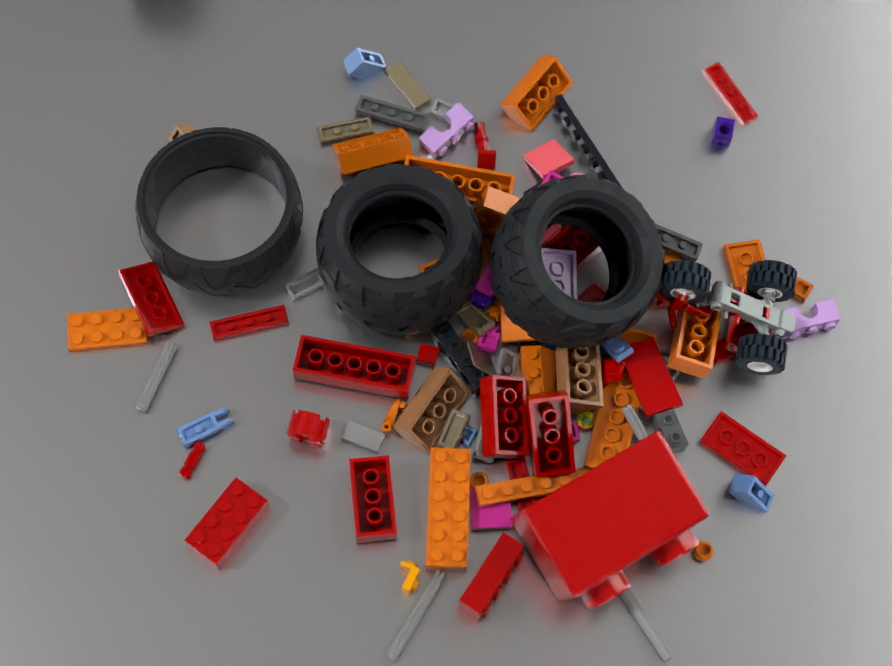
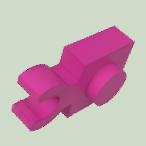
[477,322,501,353]

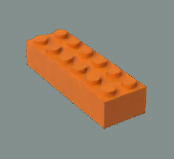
[404,155,516,204]
[426,447,471,572]

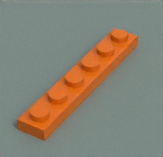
[475,467,590,507]

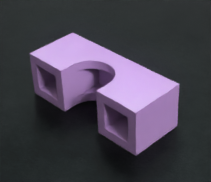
[419,102,474,159]
[782,299,841,338]

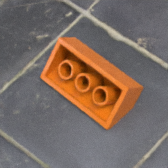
[500,55,573,132]
[332,127,413,176]
[519,346,557,426]

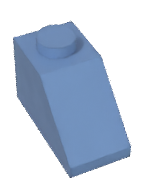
[343,48,387,78]
[728,473,774,513]

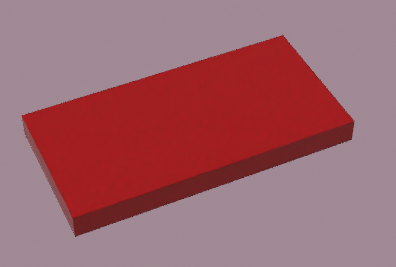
[118,261,184,337]
[623,337,683,418]
[699,411,787,487]

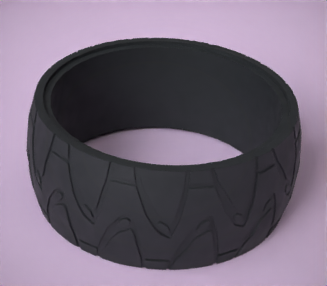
[135,127,303,296]

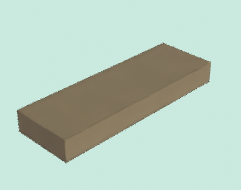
[385,61,431,110]
[317,116,374,145]

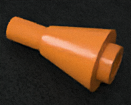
[485,297,501,323]

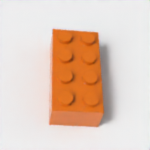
[667,308,722,379]

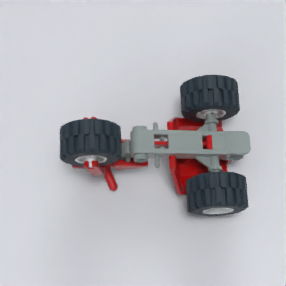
[656,260,797,375]

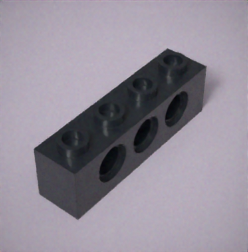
[430,320,490,397]

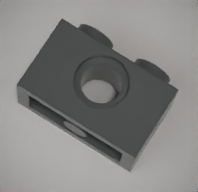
[652,408,689,454]

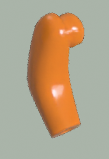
[382,399,407,431]

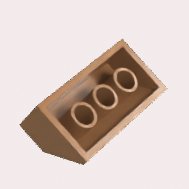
[555,345,604,414]
[393,366,472,454]

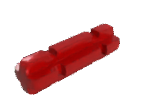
[179,441,205,479]

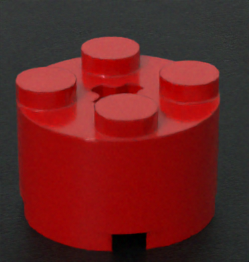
[286,410,331,448]

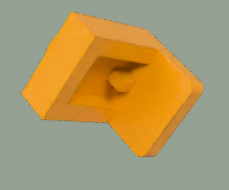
[400,560,420,595]

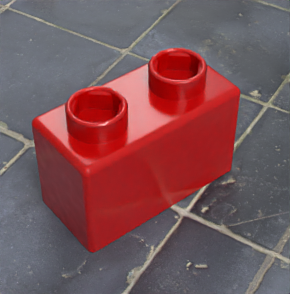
[510,430,709,610]

